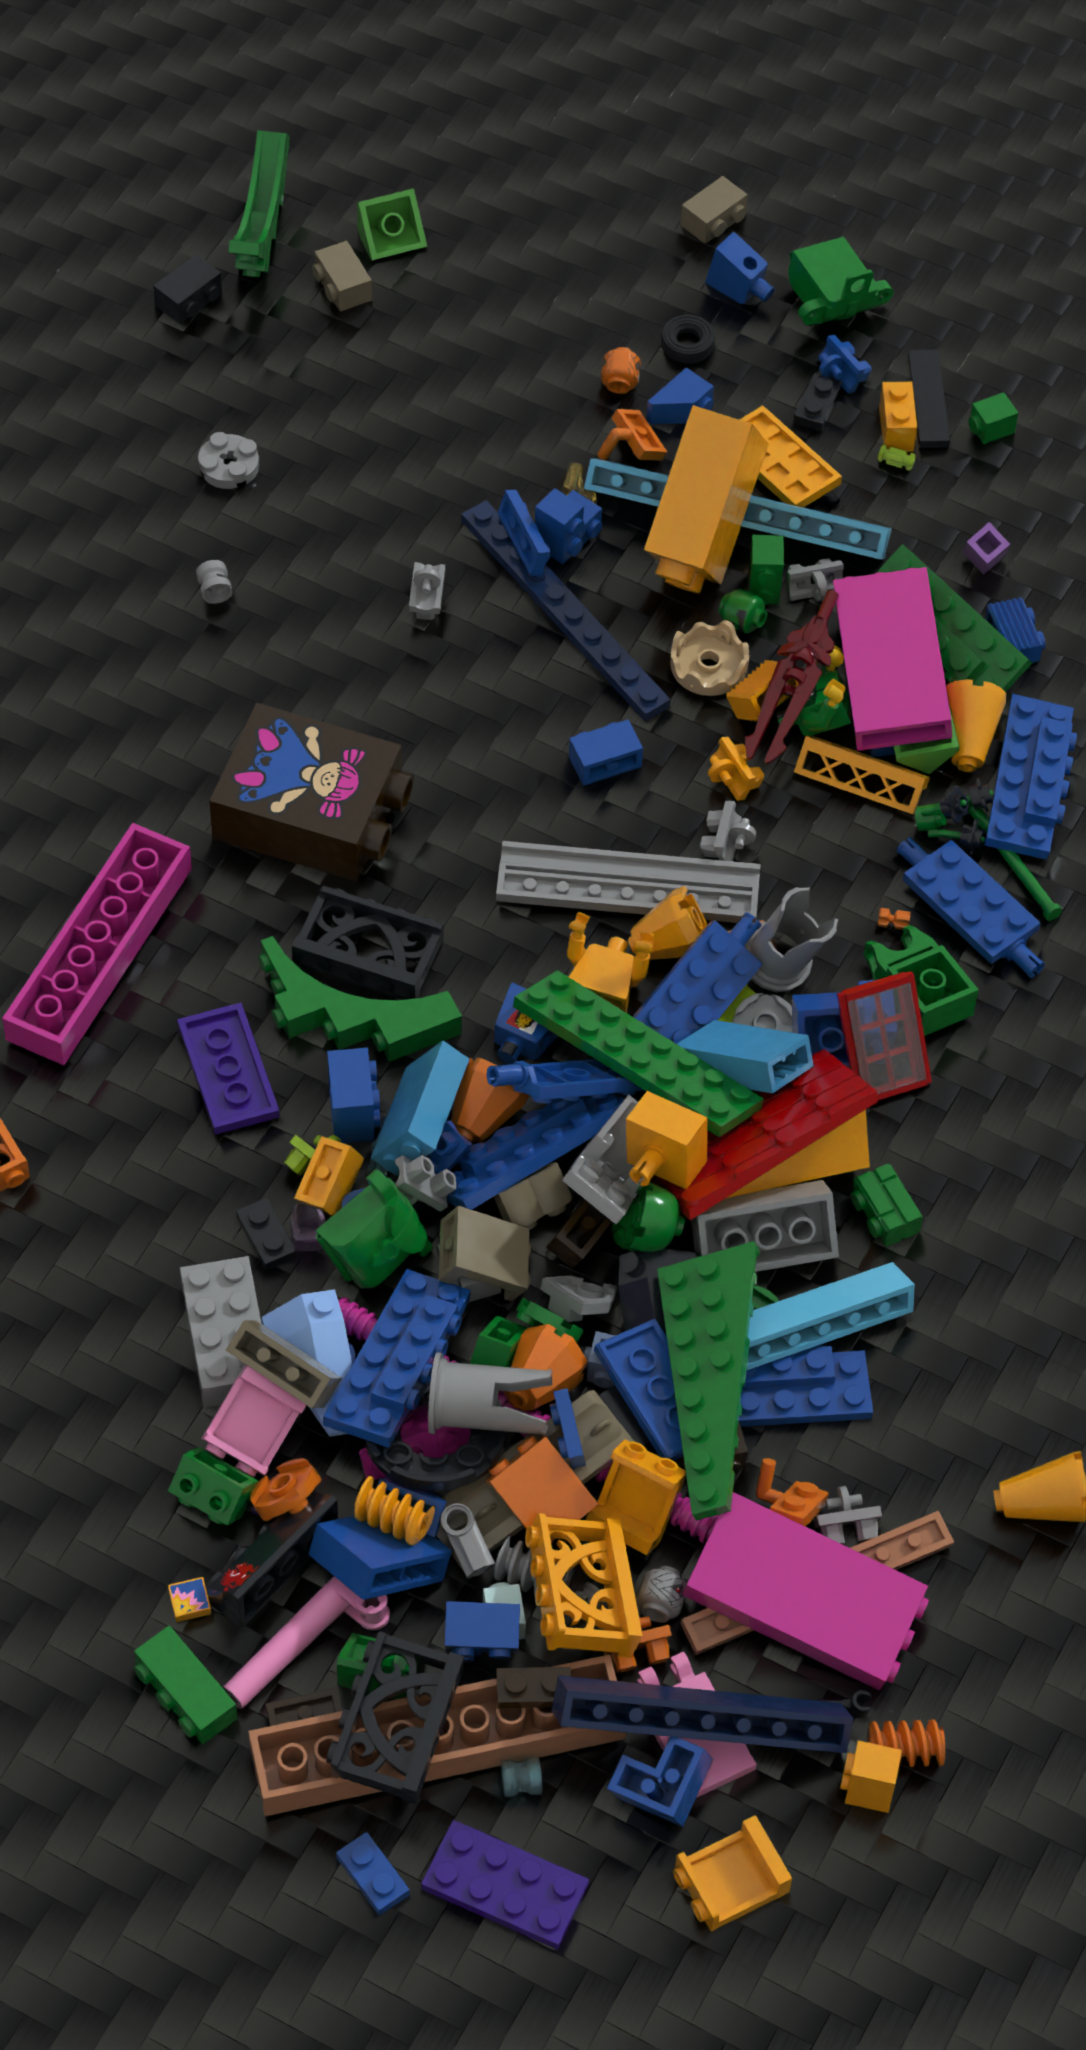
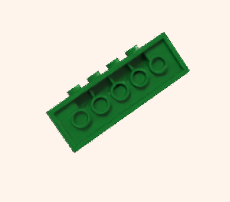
[877,544,1032,692]

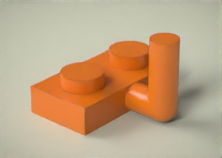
[597,409,667,461]

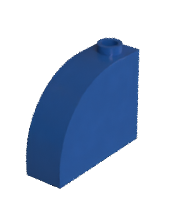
[308,1516,452,1600]

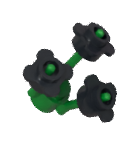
[915,778,993,858]

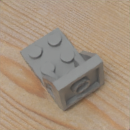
[562,1095,644,1224]

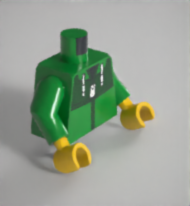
[777,645,851,737]

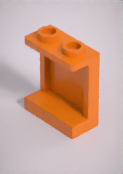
[485,1435,598,1543]

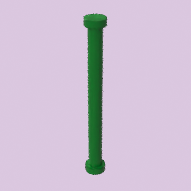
[968,802,1063,921]

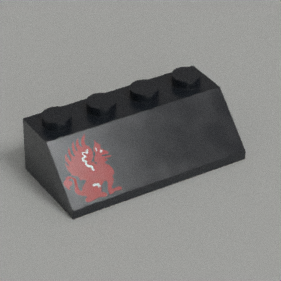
[208,1491,338,1630]

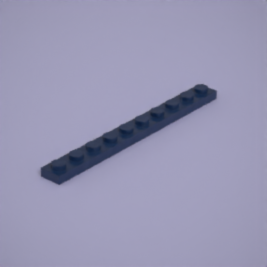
[461,500,671,721]

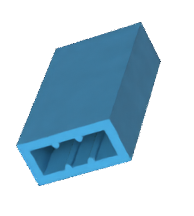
[677,1020,814,1093]
[371,1041,469,1176]

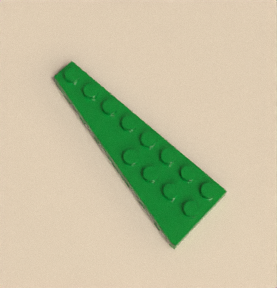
[657,1241,760,1521]

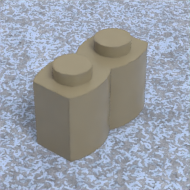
[493,1162,573,1230]

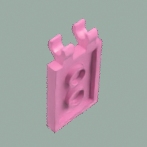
[637,1651,756,1798]

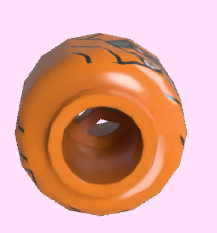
[600,347,641,394]

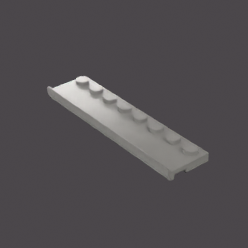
[496,841,761,923]

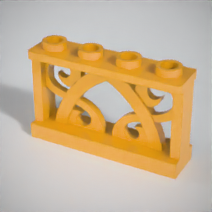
[525,1513,643,1658]

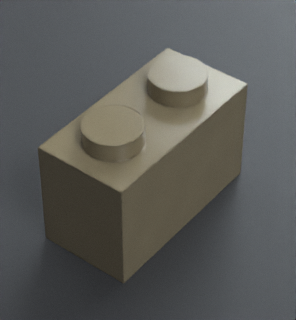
[680,176,748,244]
[312,240,372,311]

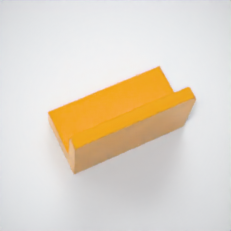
[294,1136,364,1217]

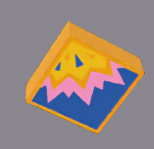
[168,1577,212,1622]

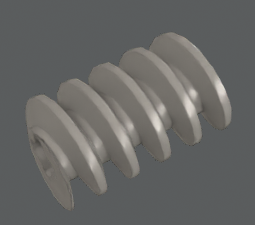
[494,1536,576,1596]

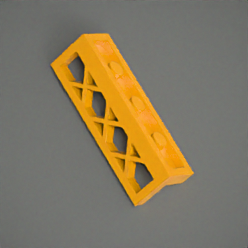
[794,735,930,814]

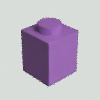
[963,522,1010,575]

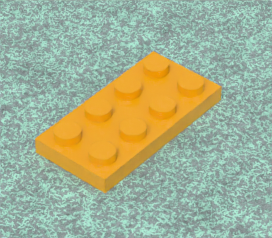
[739,405,842,508]

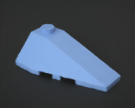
[261,1289,352,1437]

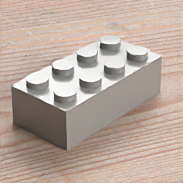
[691,1180,839,1272]
[180,1256,262,1409]

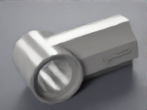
[441,1503,495,1579]

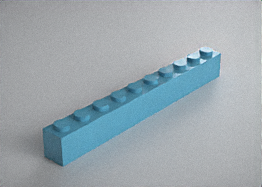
[584,458,892,560]

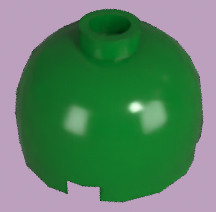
[624,1183,685,1252]

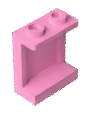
[201,1365,306,1478]

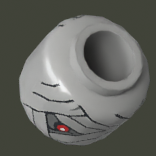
[636,1566,687,1623]

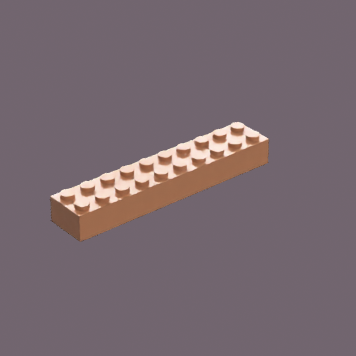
[248,1654,627,1816]

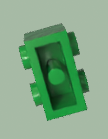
[168,1447,258,1526]

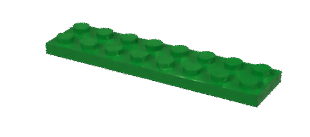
[513,970,764,1137]

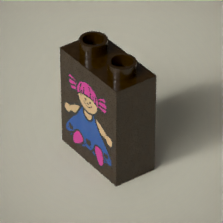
[209,703,414,882]

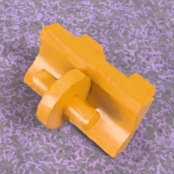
[708,737,765,801]

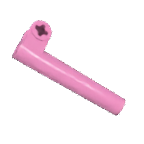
[222,1576,390,1709]

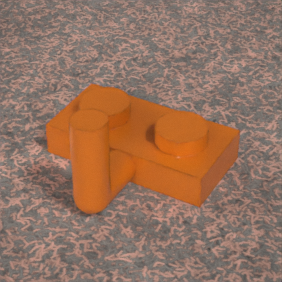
[756,1458,829,1527]

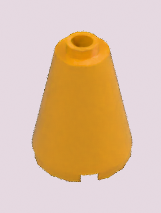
[946,679,1006,772]
[993,1451,1086,1523]

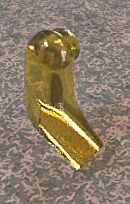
[563,463,597,504]

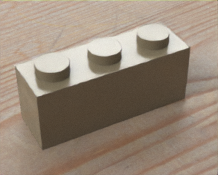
[225,1320,342,1409]

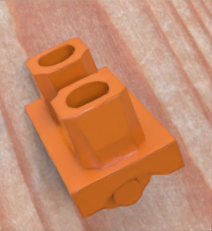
[603,1616,672,1673]

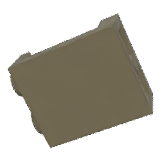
[438,1206,531,1302]

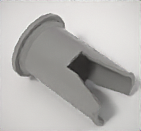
[744,887,838,992]
[428,1352,553,1437]

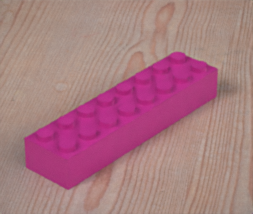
[2,823,192,1065]

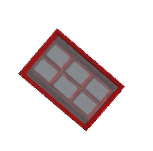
[837,971,932,1100]

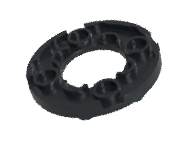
[364,1382,507,1491]

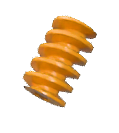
[354,1476,435,1546]

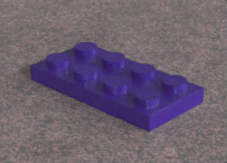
[177,1002,280,1135]
[421,1819,589,1950]

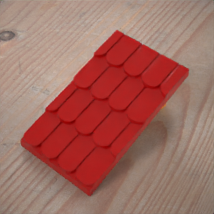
[650,1049,878,1220]

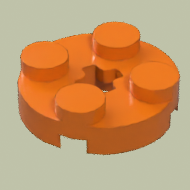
[250,1458,321,1521]

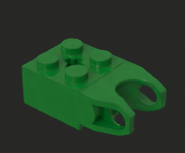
[863,925,979,1036]

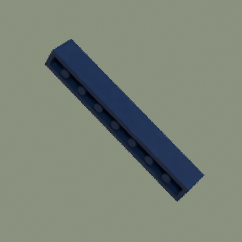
[552,1675,853,1753]

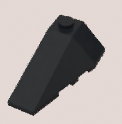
[618,1249,700,1336]

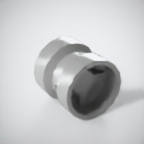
[196,560,233,604]

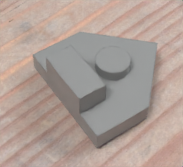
[540,1275,618,1322]

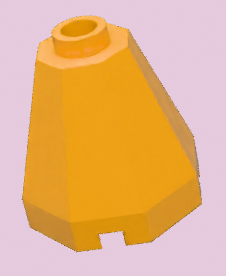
[628,886,707,960]

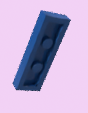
[498,490,550,576]

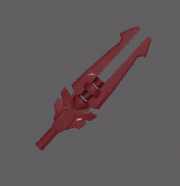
[745,590,839,764]

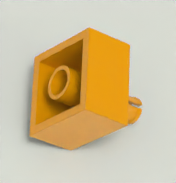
[626,1091,707,1189]

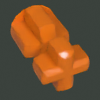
[878,908,911,930]

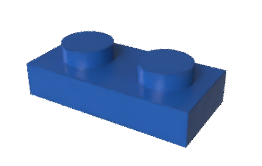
[550,1388,586,1469]
[336,1832,410,1916]

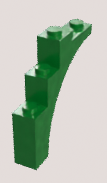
[228,130,290,278]
[258,936,462,1062]

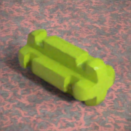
[878,444,915,471]

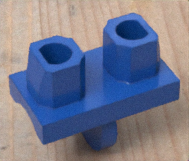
[818,335,872,393]
[426,1121,473,1175]

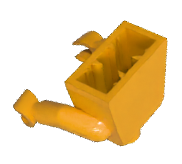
[567,912,654,1013]

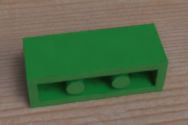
[134,1625,238,1745]

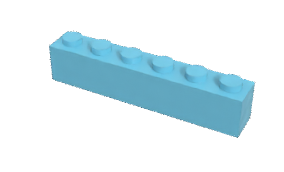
[747,1262,915,1370]

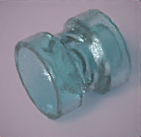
[501,1757,542,1798]

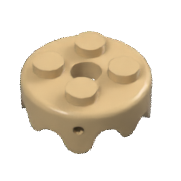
[670,620,749,696]

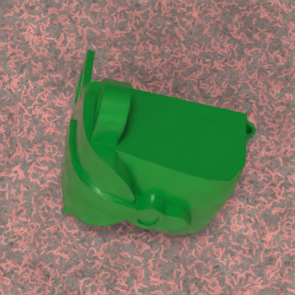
[788,237,894,325]
[316,1169,434,1288]

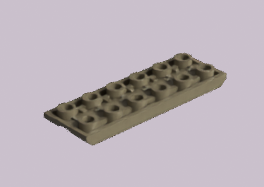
[437,1390,634,1572]

